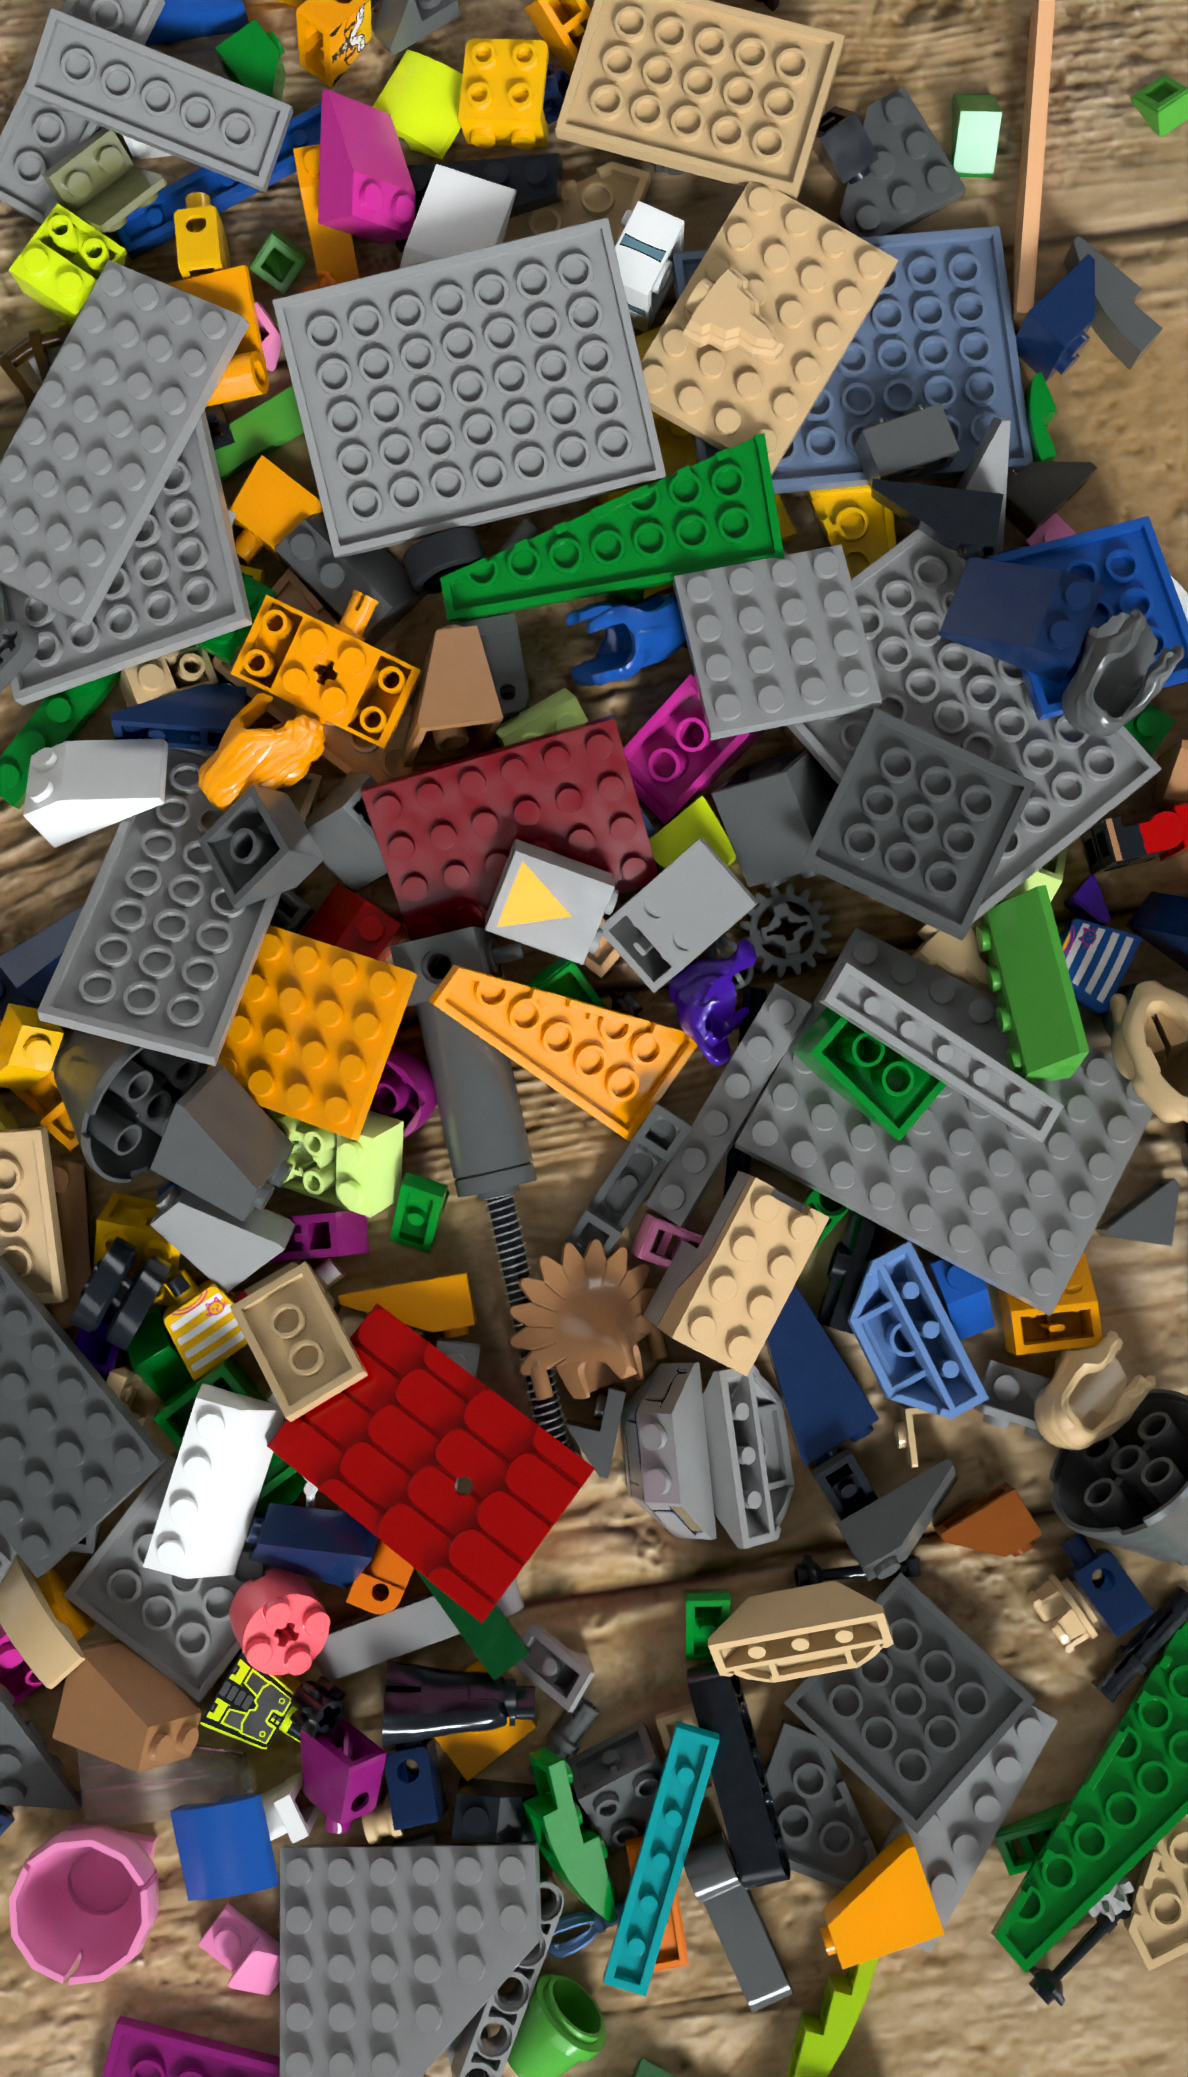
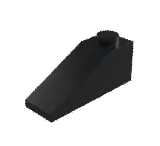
[871,479,1004,559]
[452,1777,587,1843]

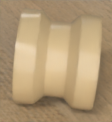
[362,1793,406,1845]

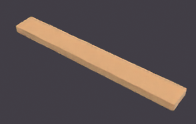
[1010,0,1055,331]

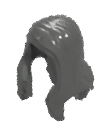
[1062,609,1184,737]

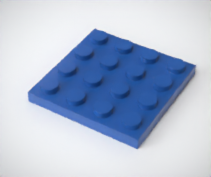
[987,516,1188,721]

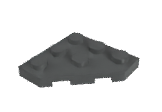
[837,86,966,237]
[764,1719,878,1890]

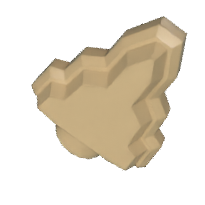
[681,266,784,360]
[911,917,997,999]

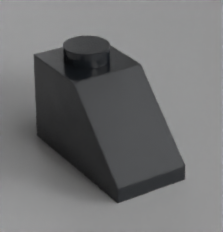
[812,106,880,184]

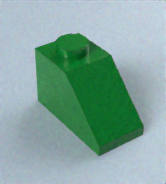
[215,19,286,101]

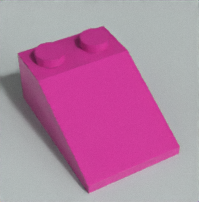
[318,89,416,244]
[623,673,765,825]

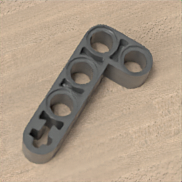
[684,1830,793,2012]

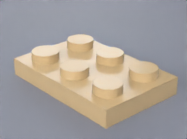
[230,1261,368,1422]

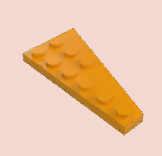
[428,965,698,1142]

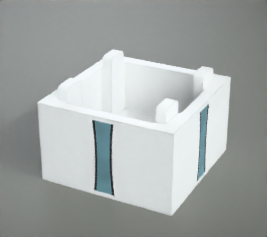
[615,201,684,332]

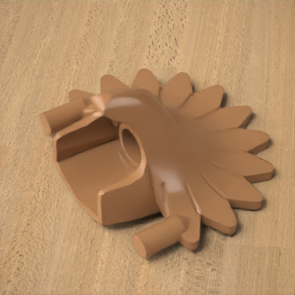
[508,1239,669,1400]

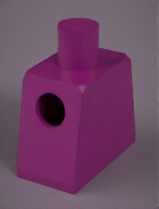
[300,1718,386,1834]

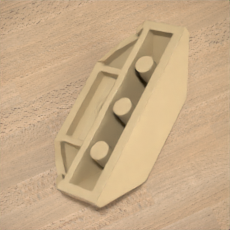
[708,1580,894,1683]

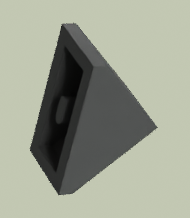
[1095,1178,1180,1246]

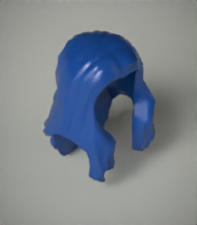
[567,593,686,686]

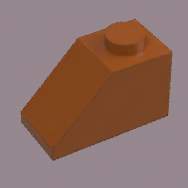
[933,1482,1042,1557]

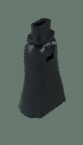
[382,1660,536,1746]

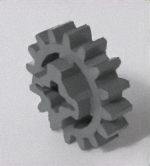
[739,884,832,978]

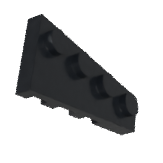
[396,153,563,253]

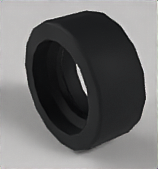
[402,528,486,595]

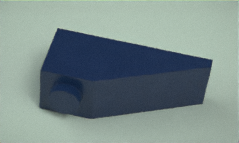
[111,683,248,751]

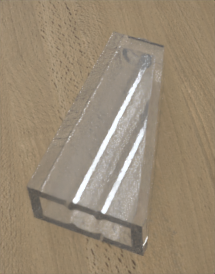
[77,1744,257,1827]

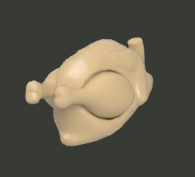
[1110,980,1188,1123]

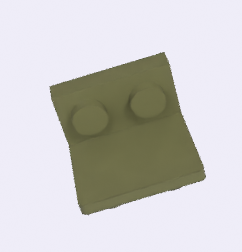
[42,127,167,233]

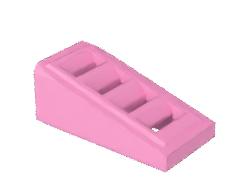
[631,1213,705,1269]

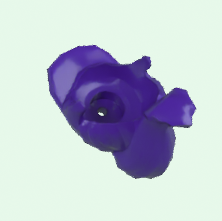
[669,937,757,1066]

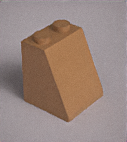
[402,624,503,767]
[52,1639,201,1773]

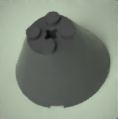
[51,1030,209,1183]
[1049,1389,1188,1566]

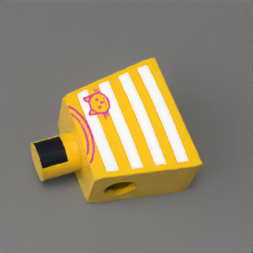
[163,1268,248,1381]

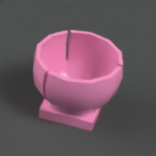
[9,1822,159,1985]

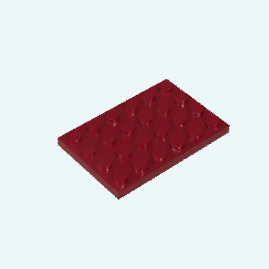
[361,715,659,941]

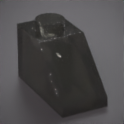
[1005,462,1097,538]

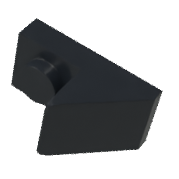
[809,1446,879,1521]

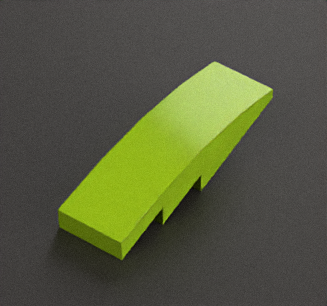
[786,1957,879,2077]

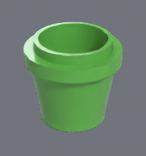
[507,1974,606,2077]

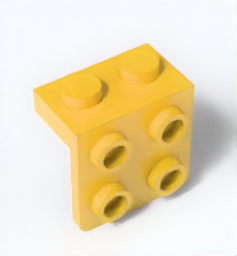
[458,38,549,150]

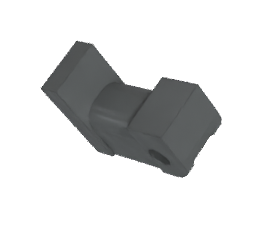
[444,613,530,723]

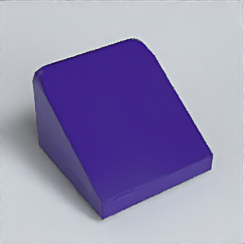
[1063,874,1111,926]

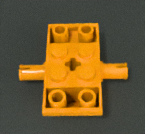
[230,590,422,750]

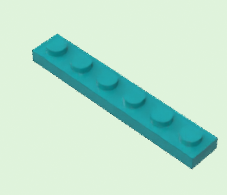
[603,1721,720,1996]

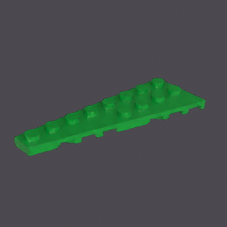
[440,433,785,623]
[990,1621,1188,1973]

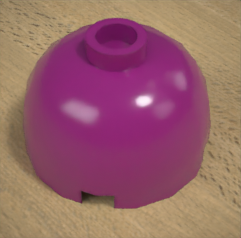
[369,1050,437,1137]

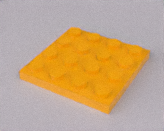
[206,925,418,1141]

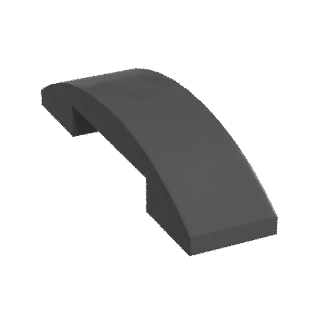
[564,1103,693,1258]

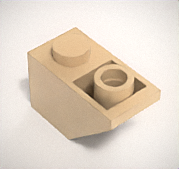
[119,646,219,708]

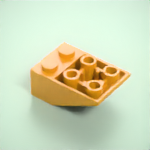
[997,1251,1103,1355]

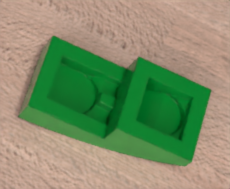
[1024,372,1057,475]

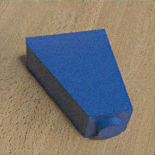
[146,0,249,45]

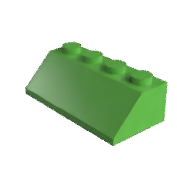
[976,885,1089,1084]

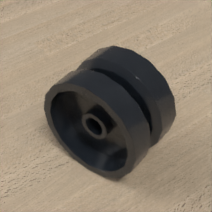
[70,1236,173,1351]

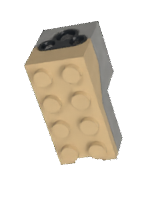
[643,1171,830,1377]

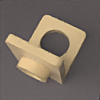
[894,1404,930,1468]

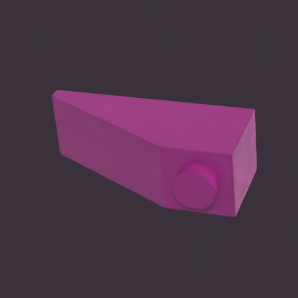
[269,1211,369,1262]

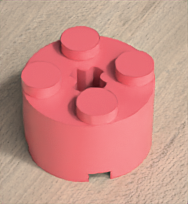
[229,1568,330,1675]

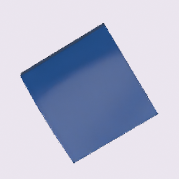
[170,1794,280,1901]

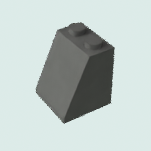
[711,747,829,888]
[150,1062,294,1222]

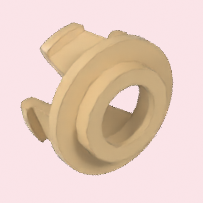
[1027,1573,1098,1653]

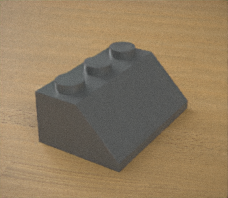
[274,512,427,646]

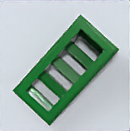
[994,1800,1071,1876]

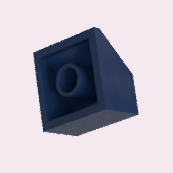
[1016,254,1095,381]

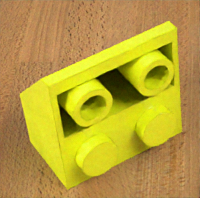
[8,203,127,325]

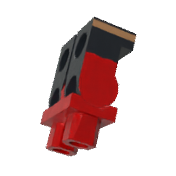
[1080,803,1188,875]

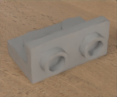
[973,1359,1052,1442]

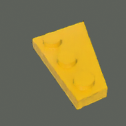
[805,485,896,580]

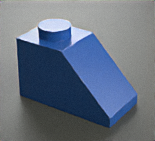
[922,1256,995,1340]

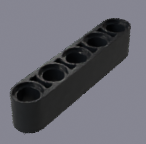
[687,1662,791,1890]

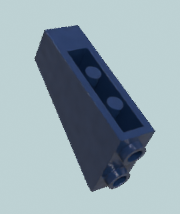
[765,1285,879,1465]

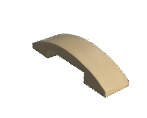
[0,1554,86,1689]

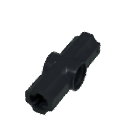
[817,1210,886,1334]

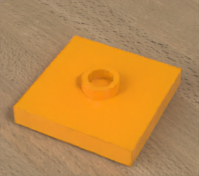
[434,1658,537,1781]

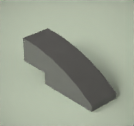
[1064,235,1163,370]

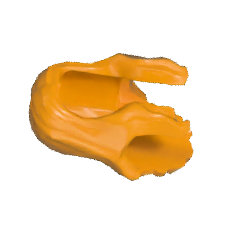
[198,693,326,813]

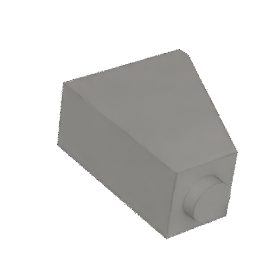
[150,1186,295,1293]

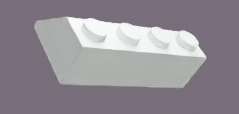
[143,1383,285,1579]

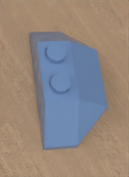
[847,1241,989,1419]

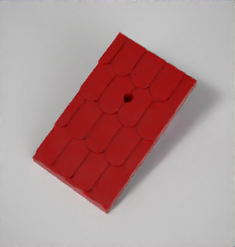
[267,1303,595,1623]

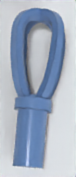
[548,1901,625,1958]

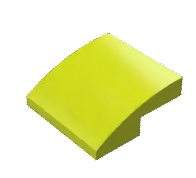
[373,49,463,160]

